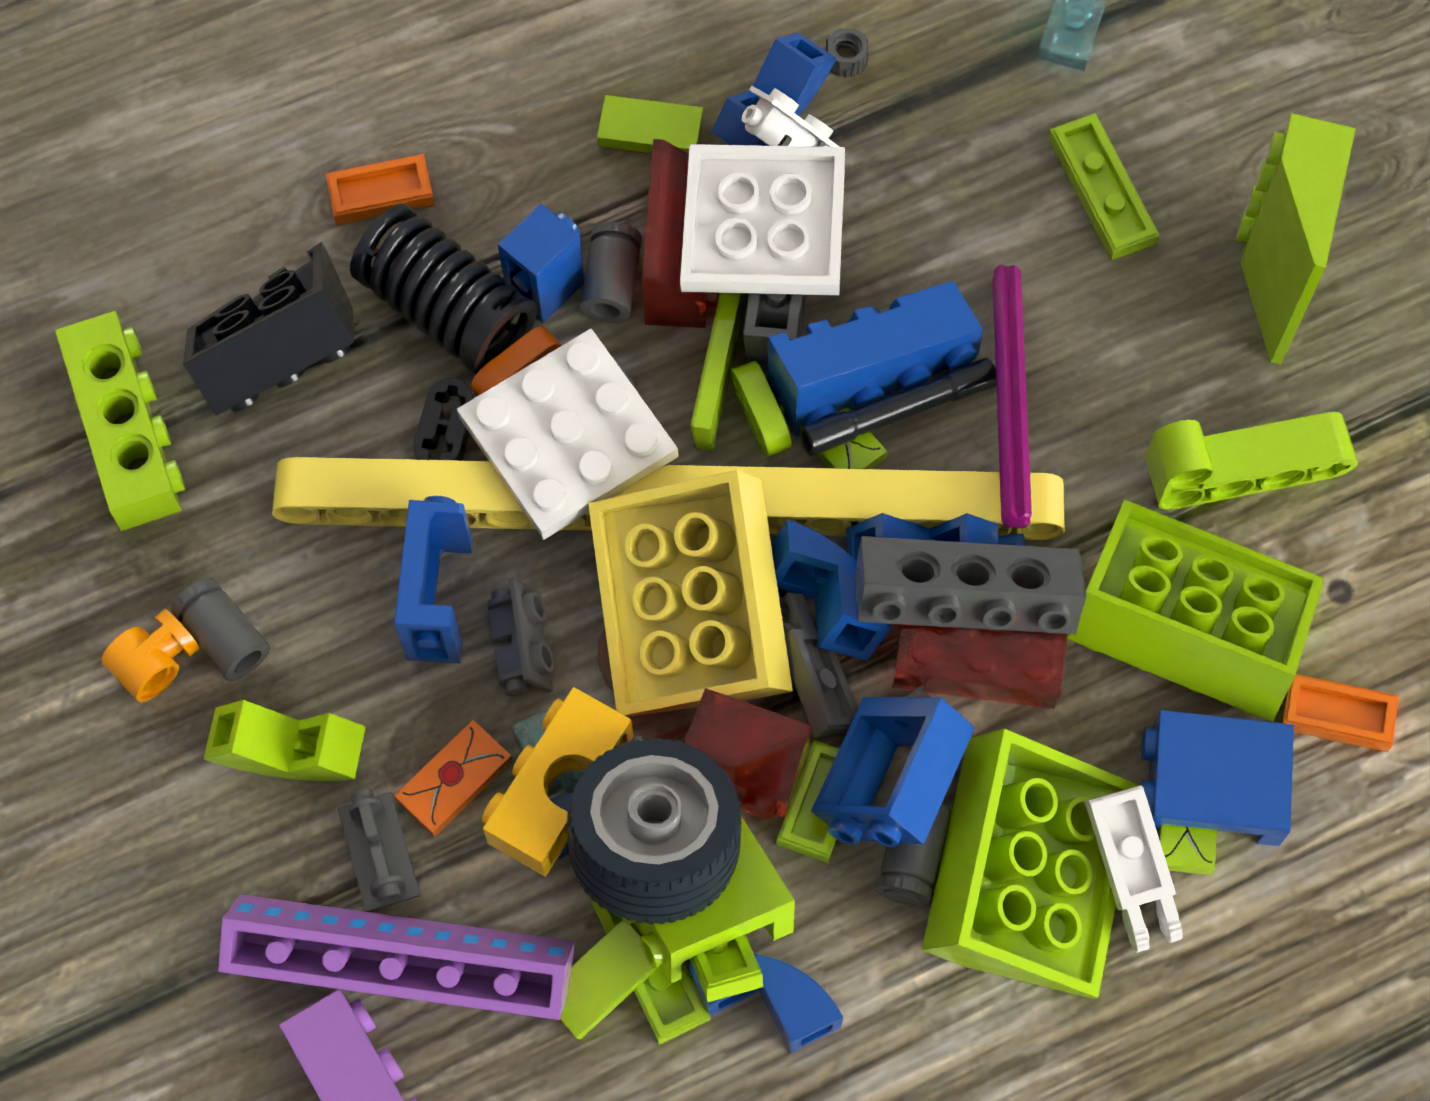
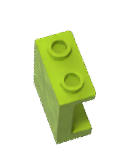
[623,816,795,983]

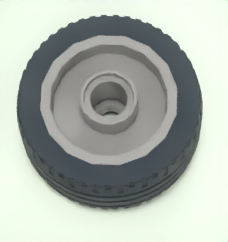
[567,738,741,924]

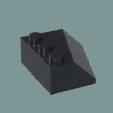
[183,242,354,416]

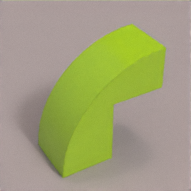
[203,700,366,781]

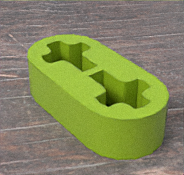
[730,360,792,457]

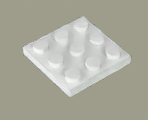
[680,144,845,295]
[457,328,679,540]

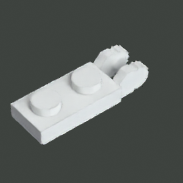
[1085,785,1183,953]

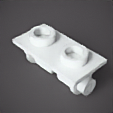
[742,86,839,147]

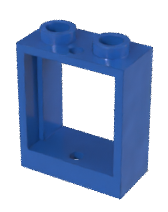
[811,697,975,847]

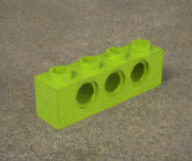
[55,311,185,531]

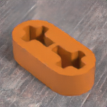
[471,326,562,396]

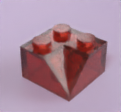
[683,688,812,819]

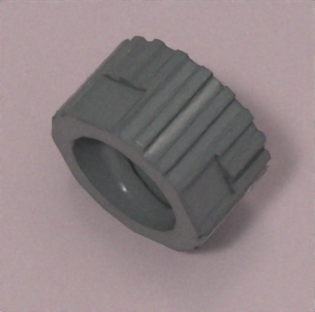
[826,28,869,78]

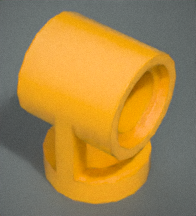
[101,609,200,703]

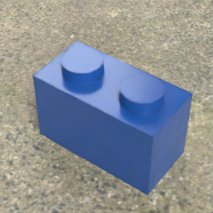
[498,203,584,323]

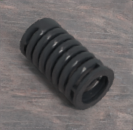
[350,204,537,374]

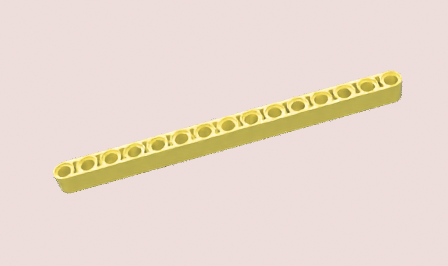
[272,457,1065,540]

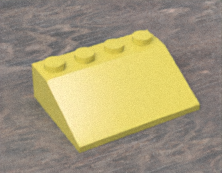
[588,469,793,717]

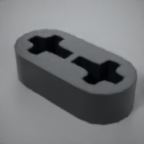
[414,378,474,461]

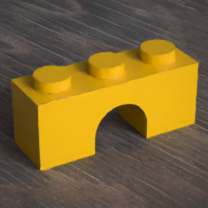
[482,687,634,877]

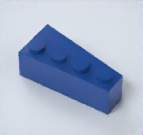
[768,281,983,437]

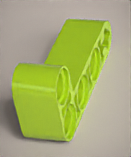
[1145,412,1358,510]

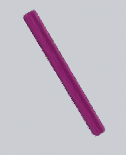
[992,265,1032,528]

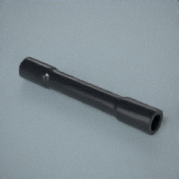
[799,357,996,456]

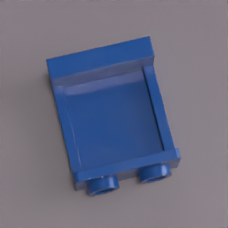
[394,496,473,664]
[1140,710,1294,846]

